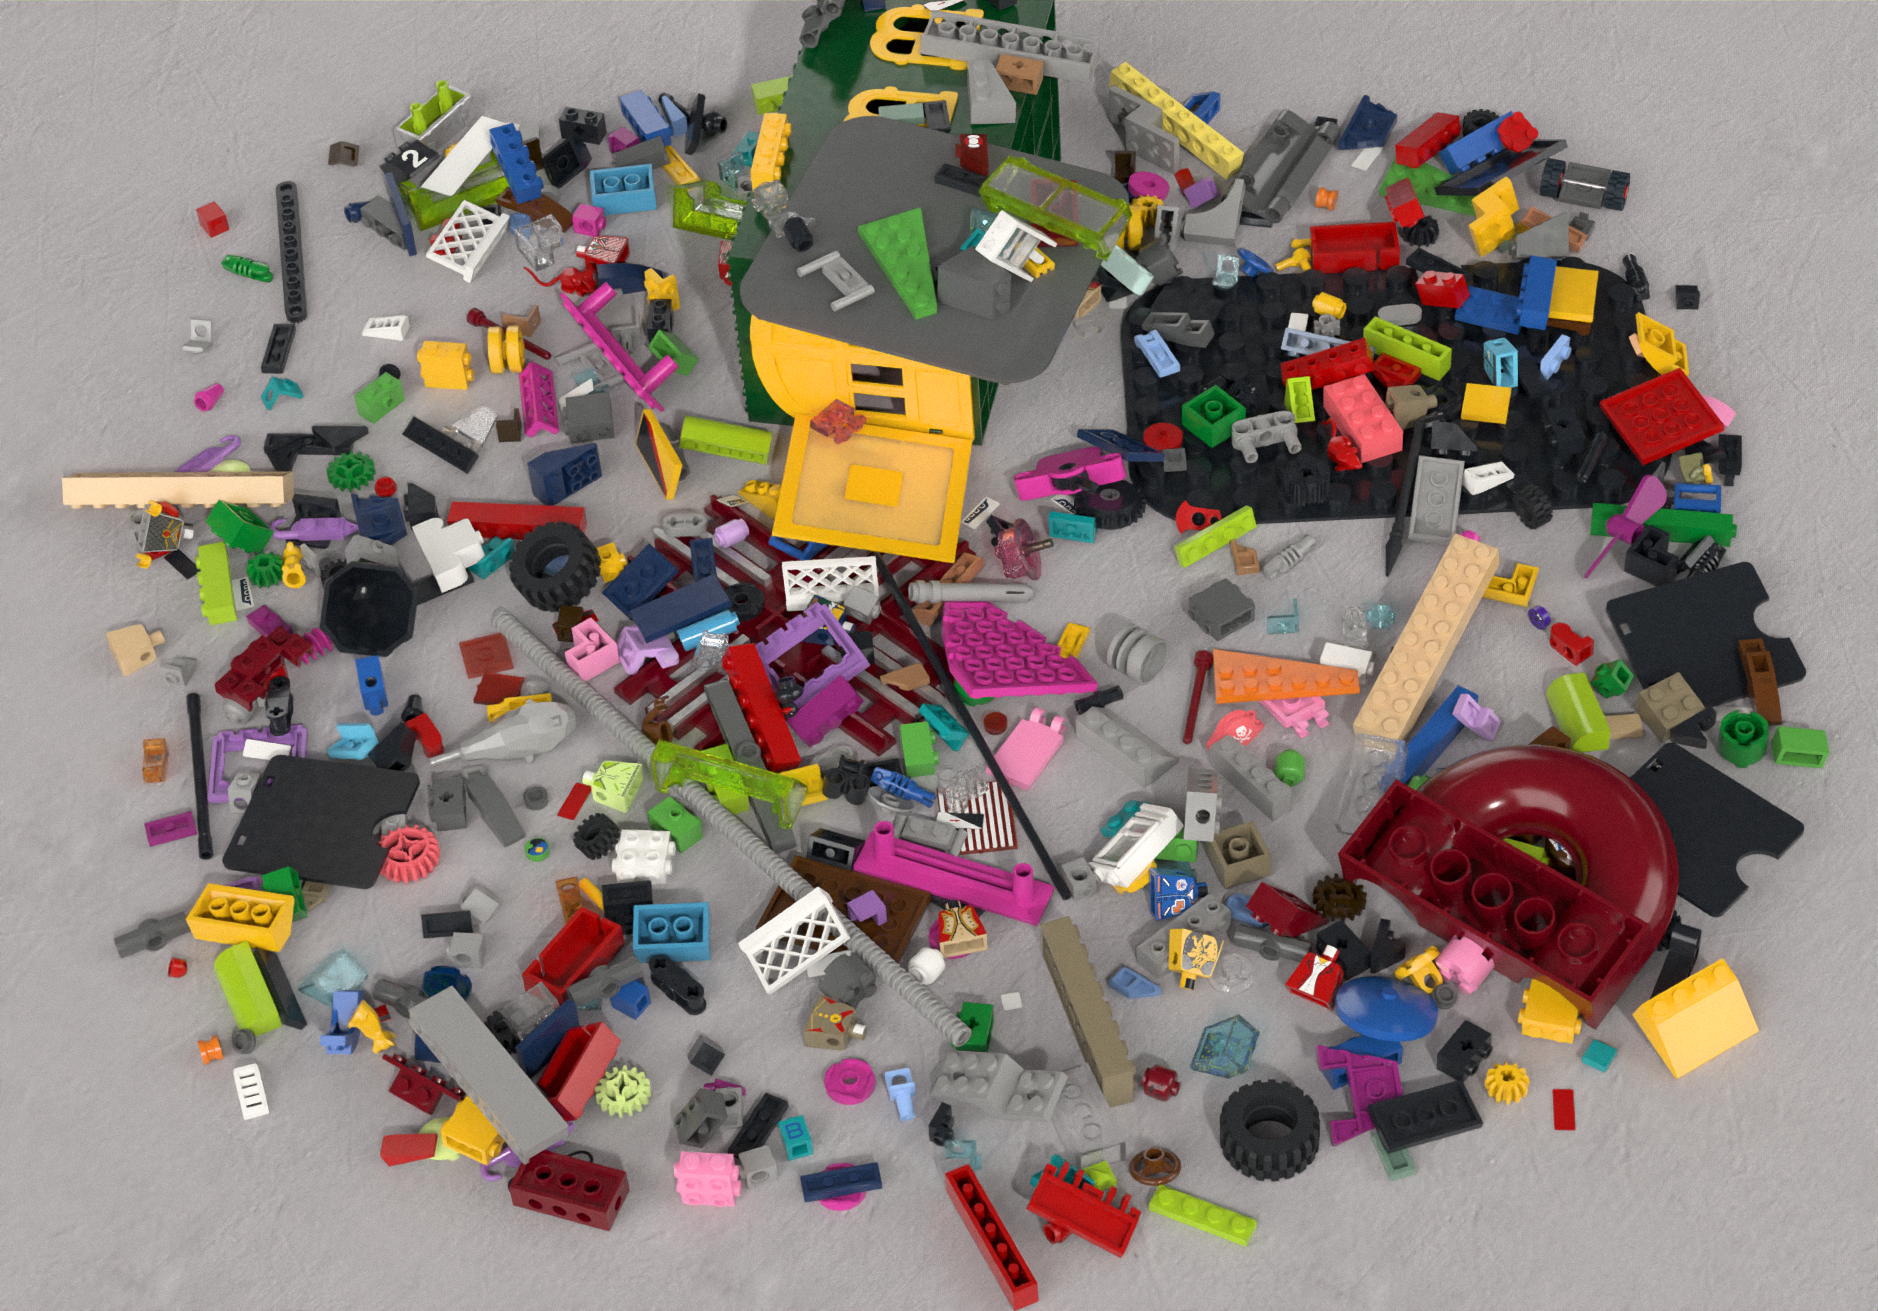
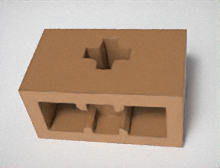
[995,54,1044,95]

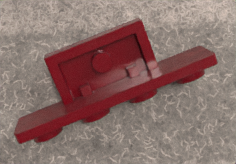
[382,1053,466,1115]

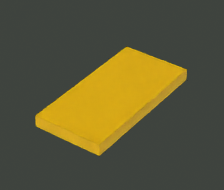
[1548,266,1599,322]

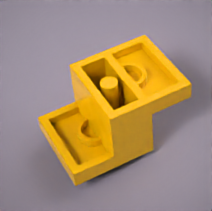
[1468,176,1519,257]

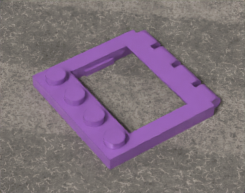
[755,601,870,710]
[208,724,308,804]

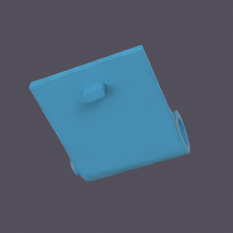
[676,609,740,652]

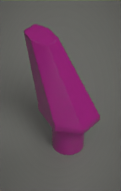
[704,1079,746,1096]

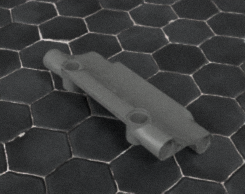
[799,0,845,48]
[1221,109,1340,223]

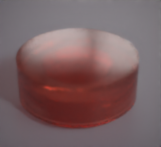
[984,712,1008,735]

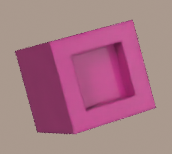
[572,204,607,237]

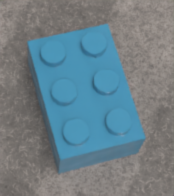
[590,163,657,216]
[633,902,711,963]

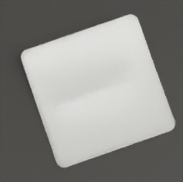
[1001,992,1023,1010]

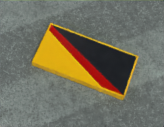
[635,409,682,500]

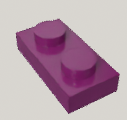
[246,605,293,637]
[144,811,197,847]

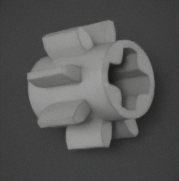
[1314,314,1340,338]

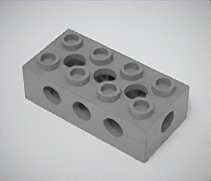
[1184,768,1222,842]

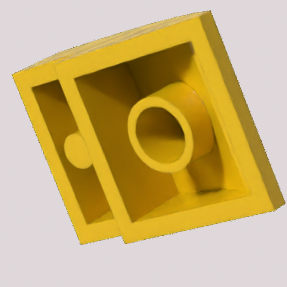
[1636,312,1689,376]

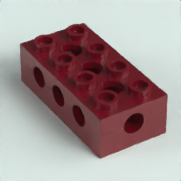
[509,1150,630,1232]

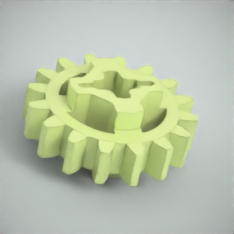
[595,1065,651,1118]

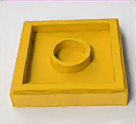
[1461,383,1511,424]

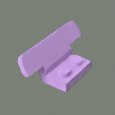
[616,622,679,675]

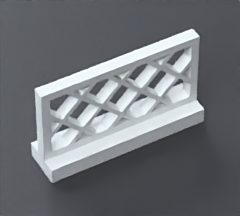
[426,200,510,283]
[782,556,879,611]
[738,887,850,995]

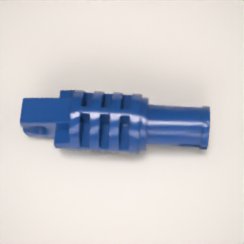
[871,767,936,808]

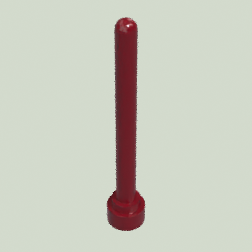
[467,308,551,360]
[1183,650,1214,745]

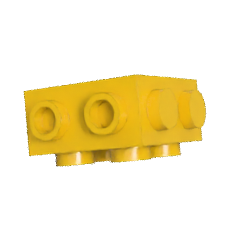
[417,341,474,390]
[1518,979,1582,1044]
[440,1095,506,1166]

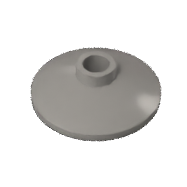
[868,786,914,814]

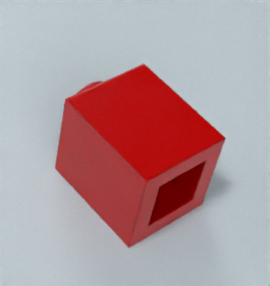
[196,201,229,238]

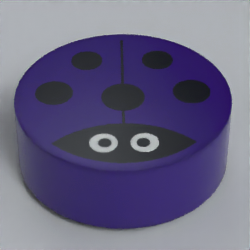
[1528,605,1551,630]

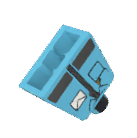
[1483,338,1518,388]

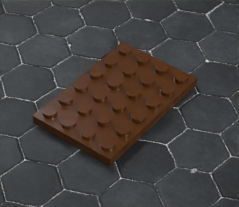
[756,855,931,964]

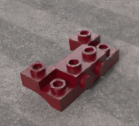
[215,626,314,712]

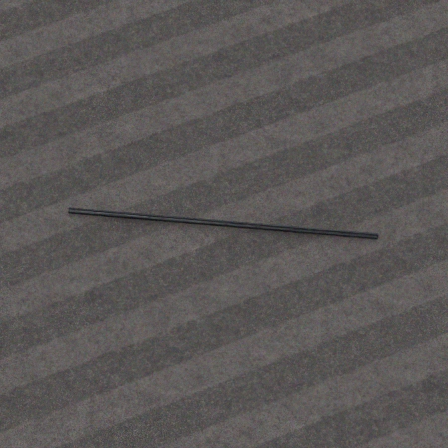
[871,552,1072,900]

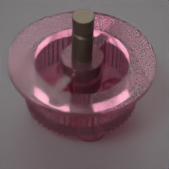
[994,518,1054,581]

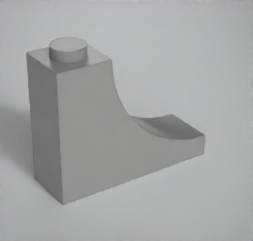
[1181,178,1245,247]
[1154,205,1186,255]

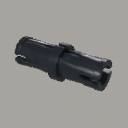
[1074,685,1124,715]

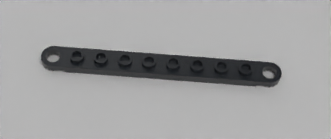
[276,181,307,324]

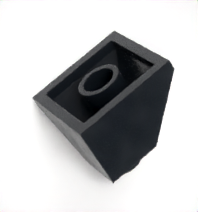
[541,135,592,189]

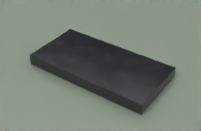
[1366,1079,1483,1154]

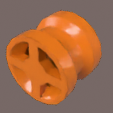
[1315,187,1338,211]
[197,1035,224,1065]

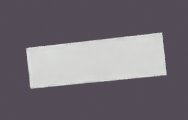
[421,116,508,196]

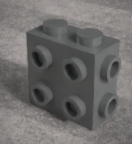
[562,392,615,444]
[1188,578,1255,641]

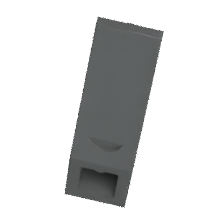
[360,196,406,251]

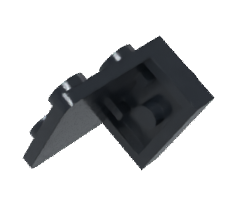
[286,493,342,549]

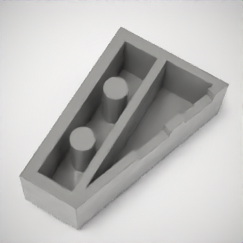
[967,59,1016,124]

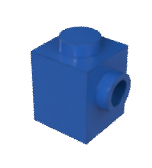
[610,979,651,1020]

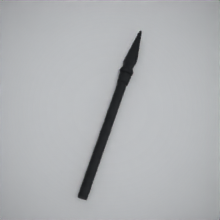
[1385,422,1425,577]

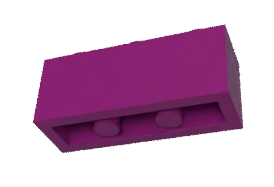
[786,674,864,748]

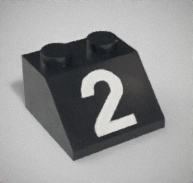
[379,140,440,185]

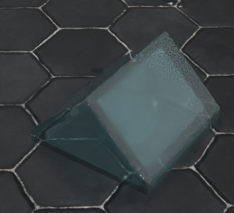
[298,949,369,1009]

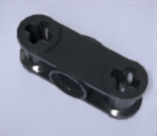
[266,676,294,736]
[649,954,707,1015]

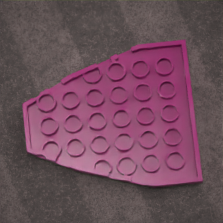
[942,601,1098,699]

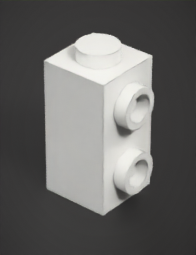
[1320,642,1375,685]

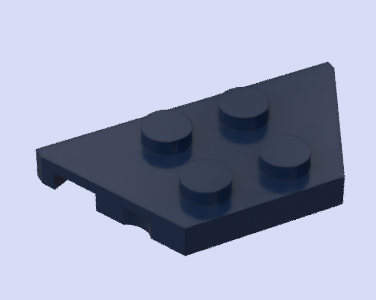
[1338,95,1397,150]
[351,494,407,545]

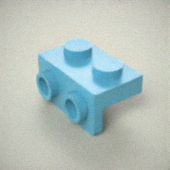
[327,723,379,760]

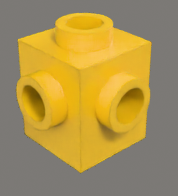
[596,542,627,583]

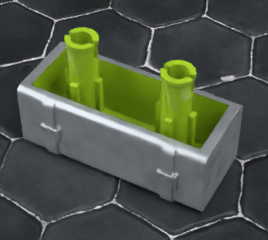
[393,80,475,152]

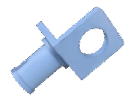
[885,1068,916,1121]

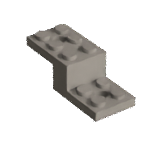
[1109,85,1180,174]
[931,1050,1068,1123]

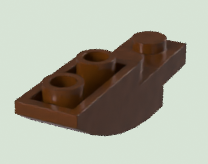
[496,186,573,233]
[1737,638,1782,726]

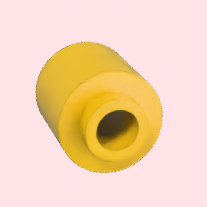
[1312,292,1347,320]

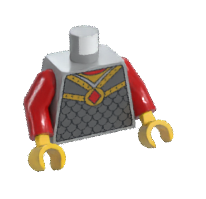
[136,499,194,569]

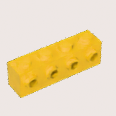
[750,113,791,193]

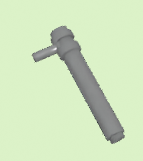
[908,580,1033,603]

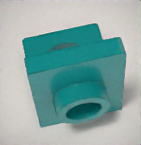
[261,377,304,410]

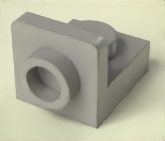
[160,657,197,687]

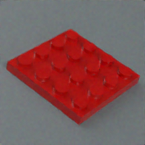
[1600,368,1724,465]

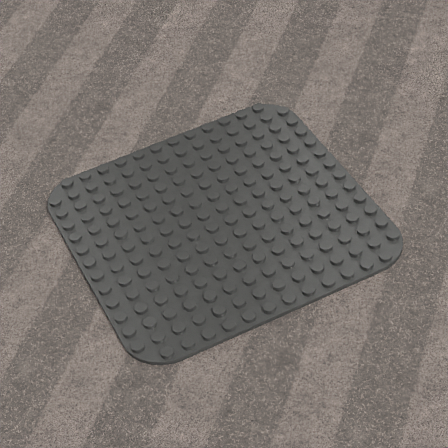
[740,116,1129,385]

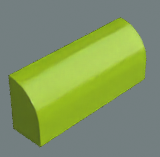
[679,415,773,465]
[1546,672,1611,752]
[214,941,282,1037]

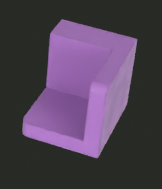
[1183,177,1220,208]
[847,890,887,926]

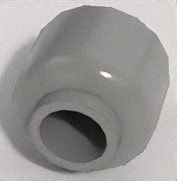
[223,698,259,724]

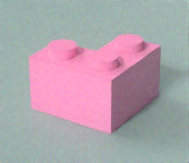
[565,618,620,682]

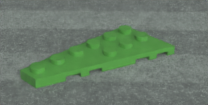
[1379,157,1477,217]
[858,207,937,320]

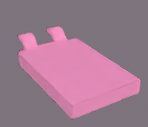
[1259,696,1329,739]
[986,707,1066,791]

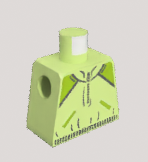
[583,761,644,813]

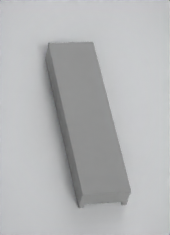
[920,10,1100,84]
[409,986,569,1165]

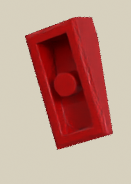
[380,1133,438,1167]

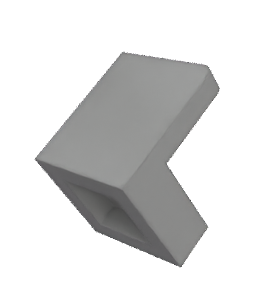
[459,882,499,923]

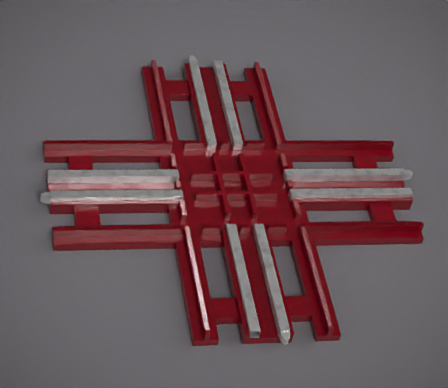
[614,494,976,757]

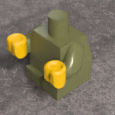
[1679,453,1713,494]

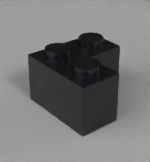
[1624,524,1679,586]

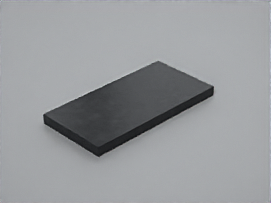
[1434,139,1568,196]

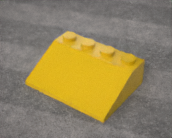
[1632,958,1759,1080]

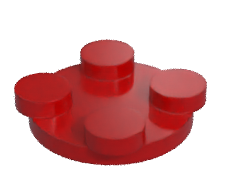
[1497,111,1539,153]
[1143,423,1183,452]

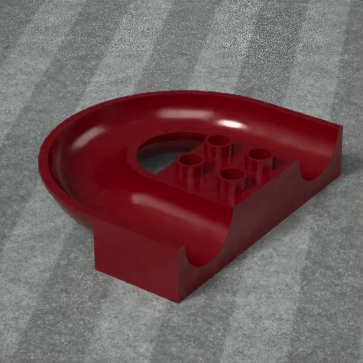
[1338,745,1679,1030]

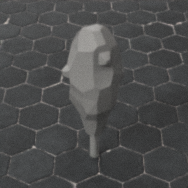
[429,699,576,767]

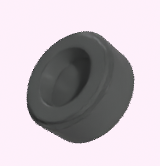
[737,742,761,766]
[524,787,549,810]

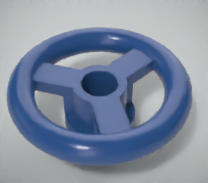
[1237,248,1274,277]

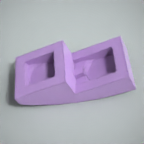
[1452,694,1501,741]

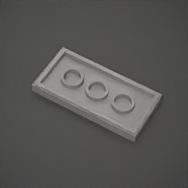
[1408,455,1465,545]

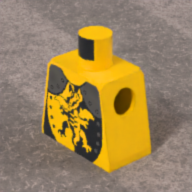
[1168,929,1224,991]

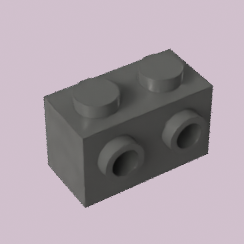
[674,1088,728,1148]

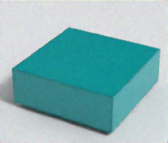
[1582,1039,1617,1073]

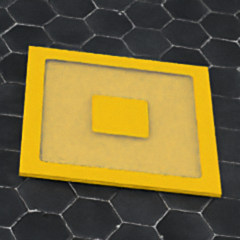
[772,414,972,563]

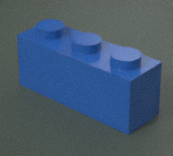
[1321,1035,1403,1090]

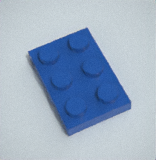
[1455,286,1522,335]

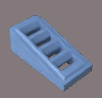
[662,96,688,138]

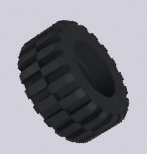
[509,521,601,612]
[1220,1079,1320,1182]

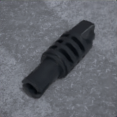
[1622,254,1650,301]
[1686,542,1727,578]

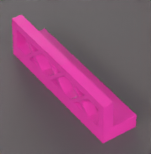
[519,362,559,438]

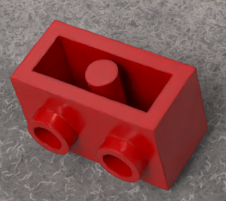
[1416,271,1470,308]

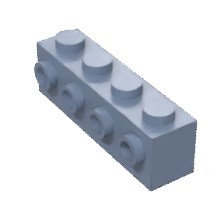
[1281,327,1376,358]

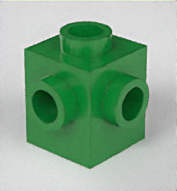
[1590,659,1634,699]

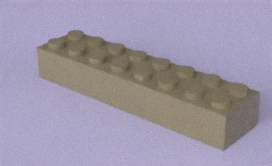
[1041,916,1137,1110]

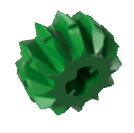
[246,551,284,589]

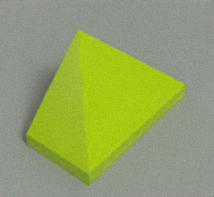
[1284,376,1315,423]

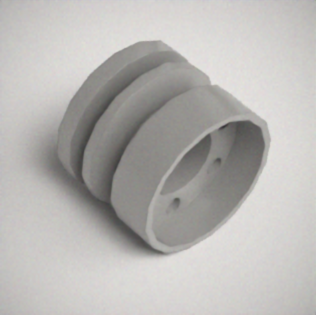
[1107,623,1168,685]

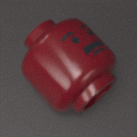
[1141,1064,1181,1102]

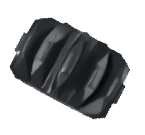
[1403,215,1439,248]

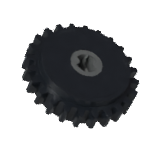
[1074,480,1146,530]

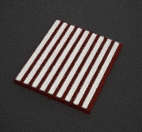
[937,780,1018,855]

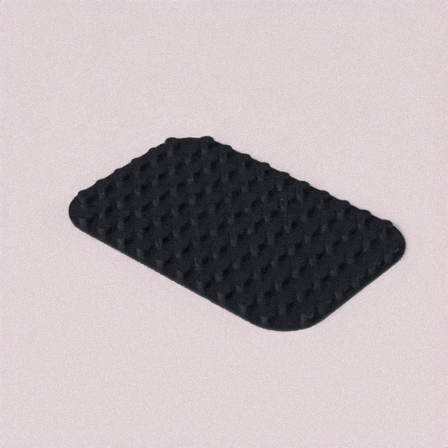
[1121,257,1672,526]

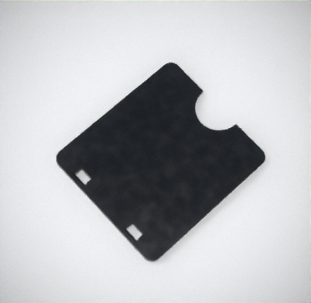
[1605,562,1806,708]
[1630,743,1804,917]
[222,755,420,889]

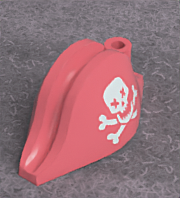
[1206,710,1264,750]

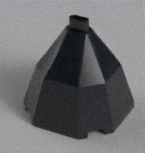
[319,561,419,657]

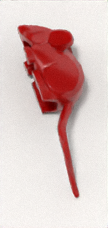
[523,267,597,297]
[1322,418,1362,471]

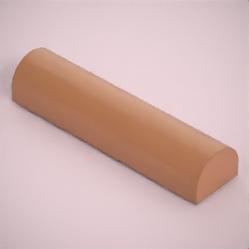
[913,553,984,626]

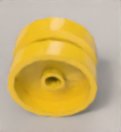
[1113,205,1143,252]
[488,325,525,374]

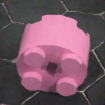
[1435,935,1495,995]

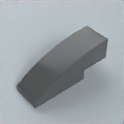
[1141,312,1215,348]
[466,774,526,848]

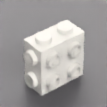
[612,829,676,885]

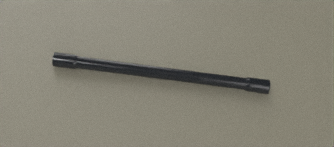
[186,693,214,860]

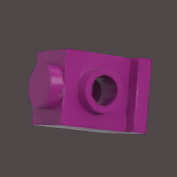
[608,127,640,154]

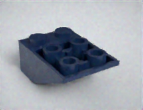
[527,443,602,506]

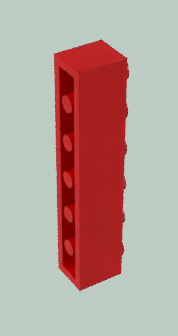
[447,501,587,540]
[722,643,802,777]
[945,1163,1039,1311]

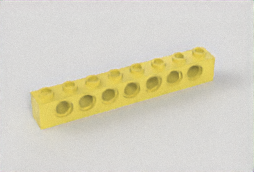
[1109,62,1244,180]

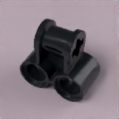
[822,754,870,805]

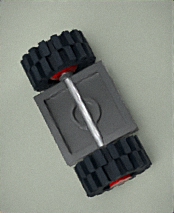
[1540,158,1631,211]

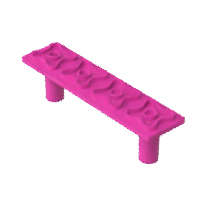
[560,282,679,412]
[854,821,1054,926]

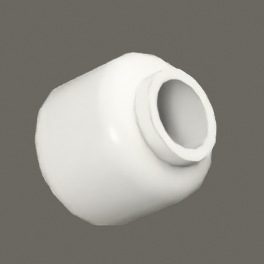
[908,947,945,985]

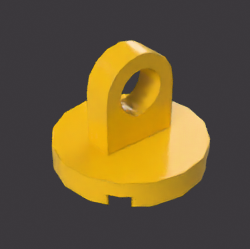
[1393,945,1443,995]

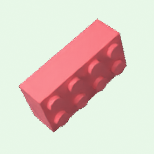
[1323,374,1403,463]

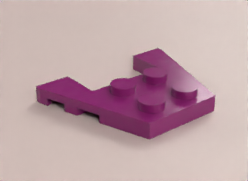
[1315,1045,1403,1147]

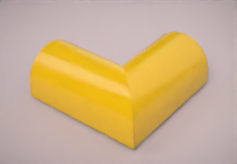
[1482,563,1539,607]

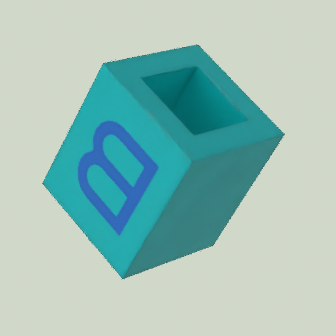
[778,1115,813,1161]

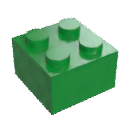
[1182,385,1246,448]
[205,499,274,554]

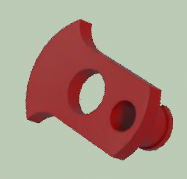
[1176,501,1222,534]

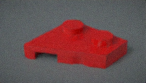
[1372,353,1421,389]

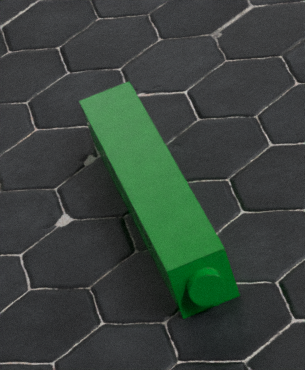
[1590,503,1737,547]

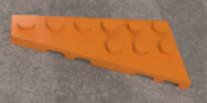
[1213,649,1360,704]

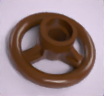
[1129,1147,1181,1186]

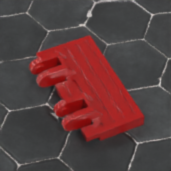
[1026,1161,1142,1258]

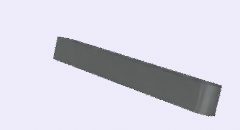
[704,678,797,854]

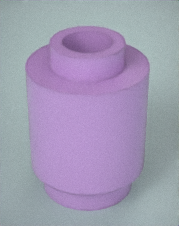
[714,519,749,549]

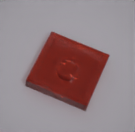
[459,632,514,680]

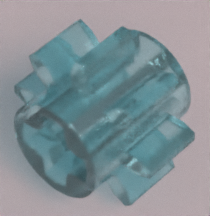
[1367,604,1395,629]

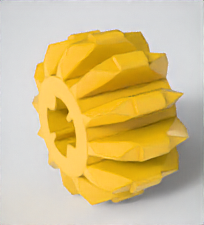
[1130,195,1164,228]
[1485,1061,1530,1105]

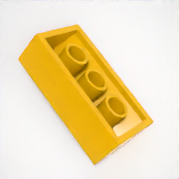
[186,883,294,952]

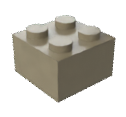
[1634,672,1705,743]
[1207,821,1271,889]

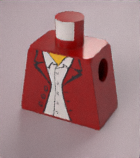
[1285,945,1344,1011]

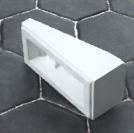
[362,315,410,341]
[1462,462,1515,495]
[233,1063,270,1120]

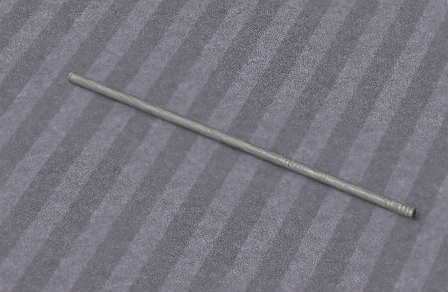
[493,611,972,1047]

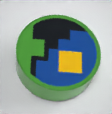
[525,838,550,862]

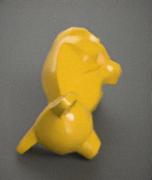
[280,541,306,588]
[347,1000,397,1054]

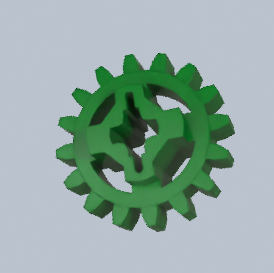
[326,451,376,492]

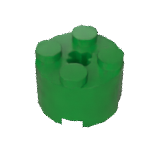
[1717,710,1769,768]

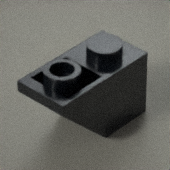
[1431,422,1477,456]
[404,483,438,531]
[368,722,417,771]

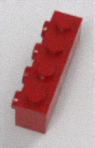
[1395,112,1461,168]
[1384,178,1425,228]
[1281,337,1375,390]

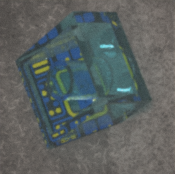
[1190,1014,1260,1079]

